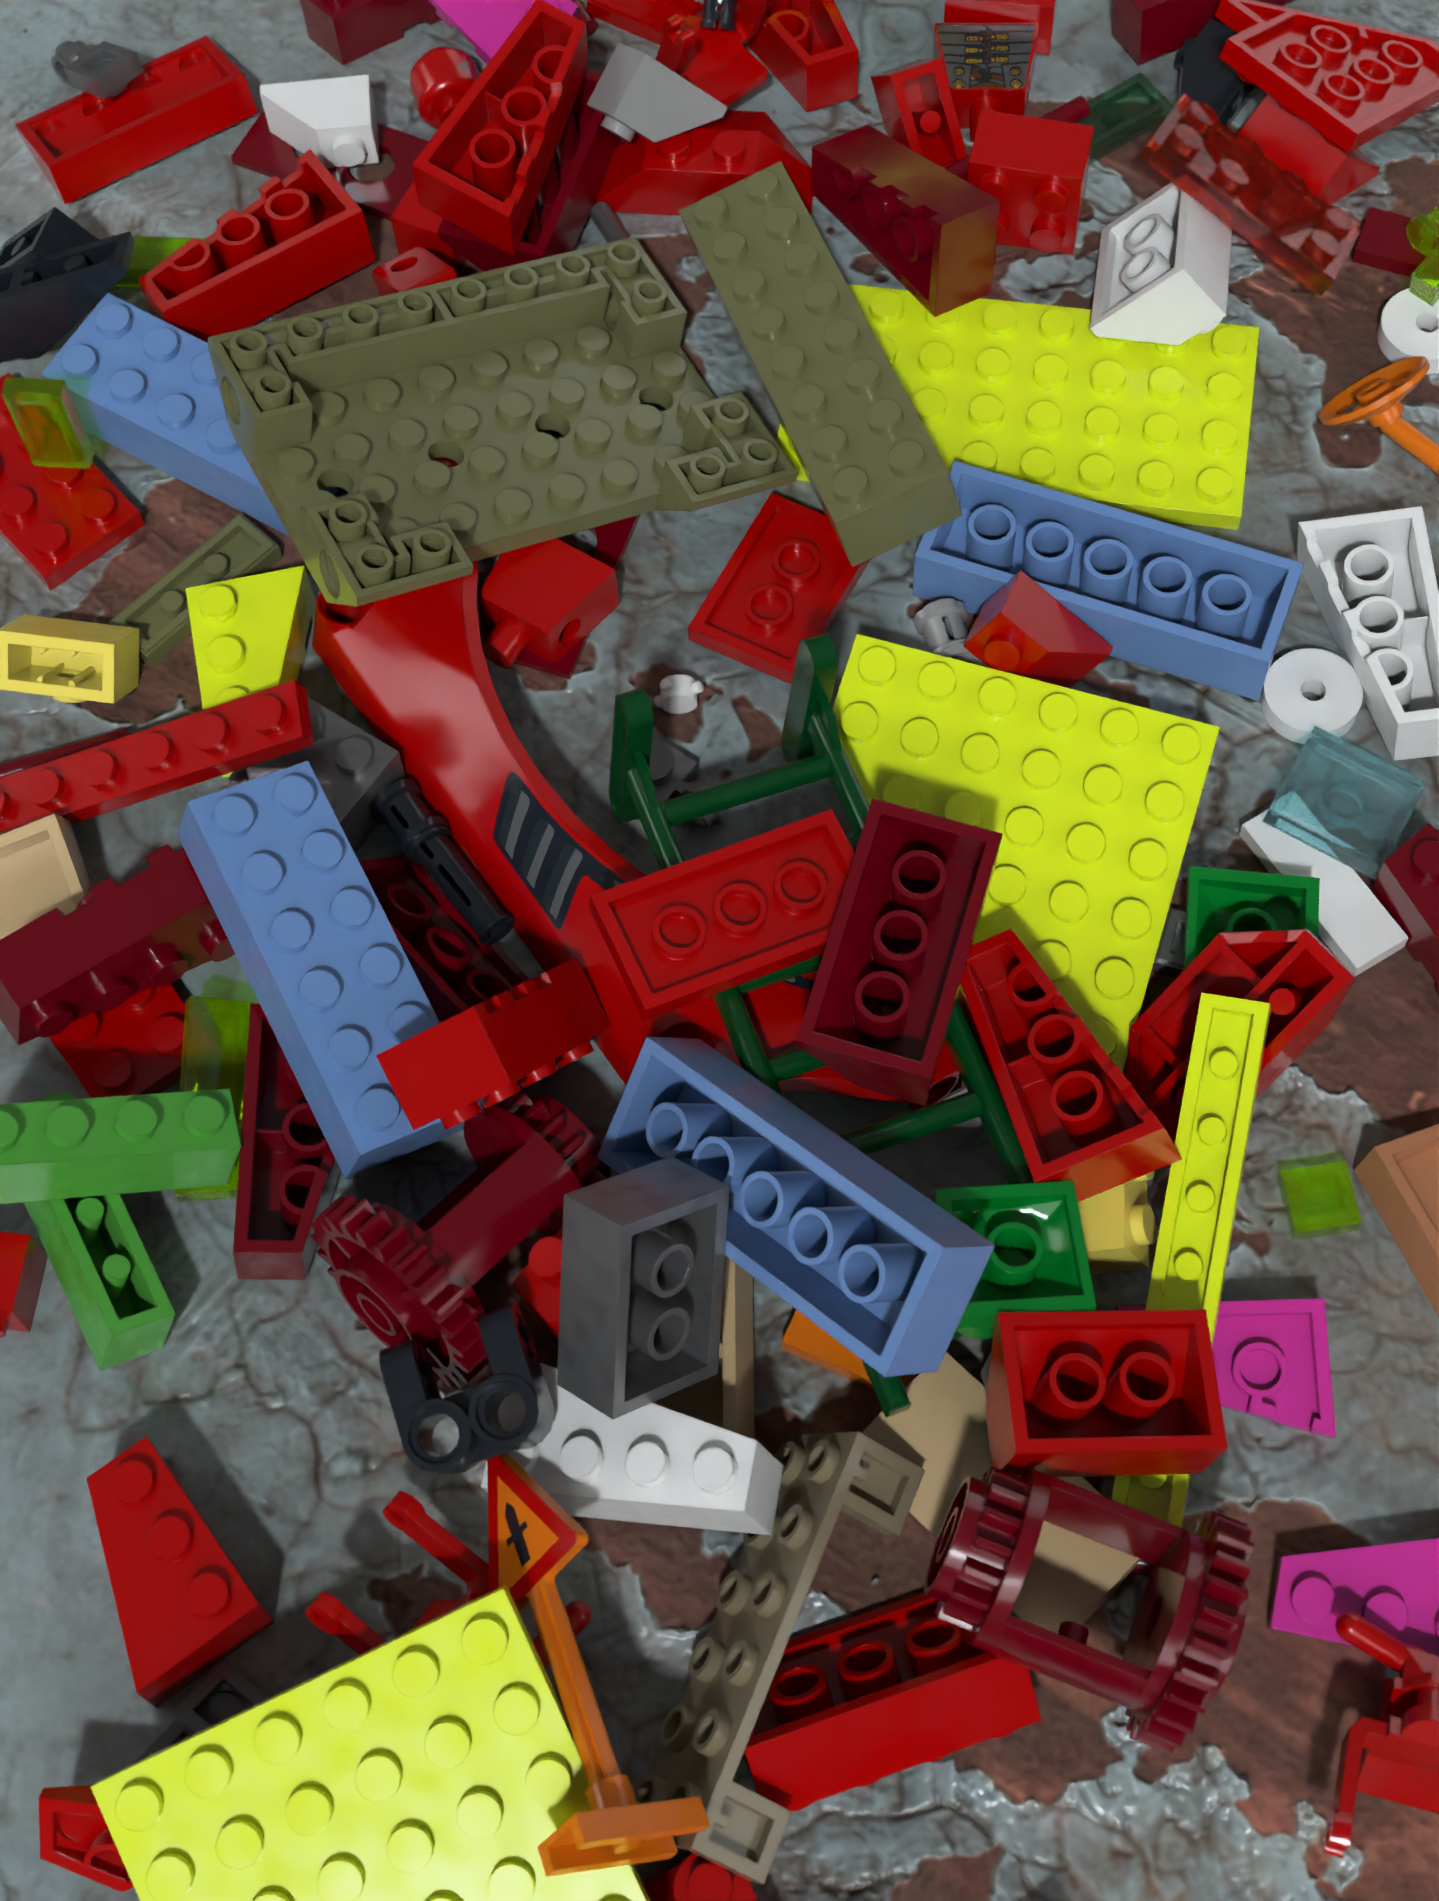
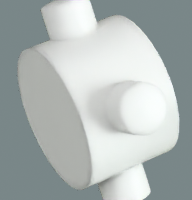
[654,674,703,714]

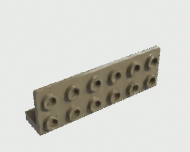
[634,1431,925,1884]

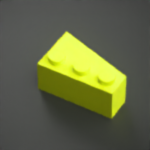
[185,565,316,778]

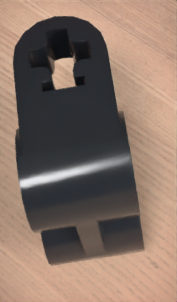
[379,1302,555,1474]

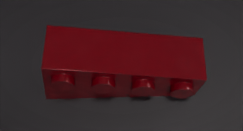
[0,844,235,1046]
[233,1003,341,1280]

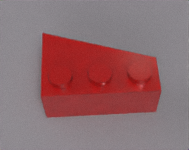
[86,1436,275,1708]

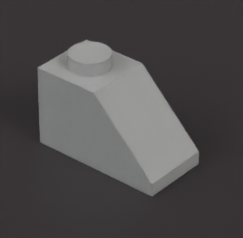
[586,43,728,143]

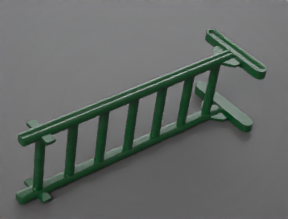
[608,633,1097,1418]

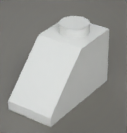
[260,74,379,168]

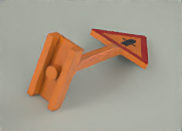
[487,1453,710,1877]

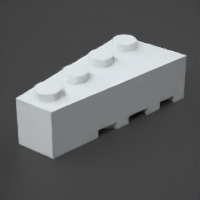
[1297,506,1439,761]
[481,1363,783,1535]

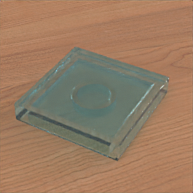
[1262,726,1427,880]

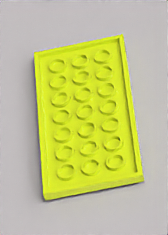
[777,284,1259,530]

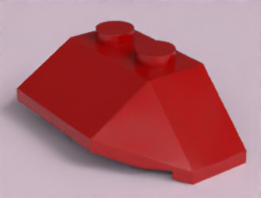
[592,110,814,216]
[1126,929,1357,1168]

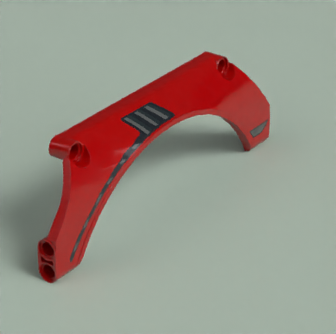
[312,458,993,1111]

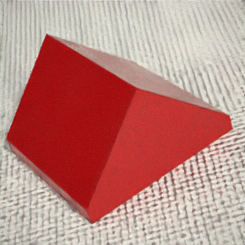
[1221,94,1379,229]

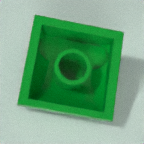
[1183,866,1320,971]
[932,1181,1097,1339]

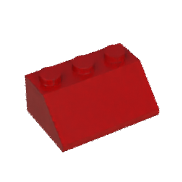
[985,1309,1228,1477]

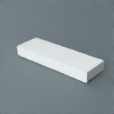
[1239,795,1409,976]

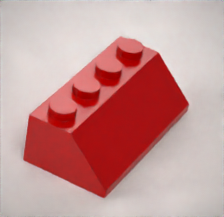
[743,1592,1042,1812]

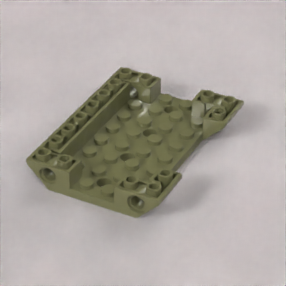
[208,236,798,607]

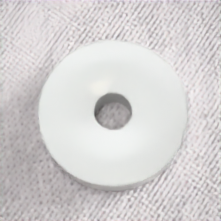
[1377,286,1439,374]
[1260,648,1363,745]

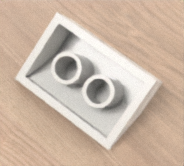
[1090,168,1233,345]

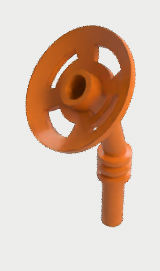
[1318,356,1439,482]

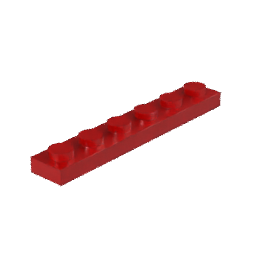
[0,680,314,835]

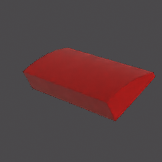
[15,36,258,205]

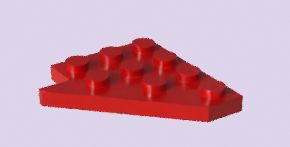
[1214,0,1439,153]

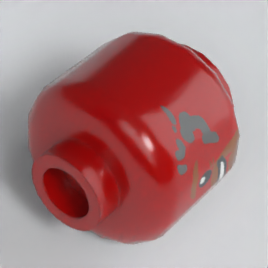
[410,46,479,129]

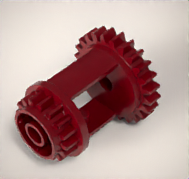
[311,1093,611,1389]
[924,1466,1254,1754]

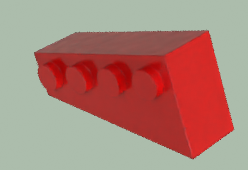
[412,0,589,256]
[717,0,858,112]
[138,149,376,343]
[961,929,1182,1203]
[376,957,612,1131]

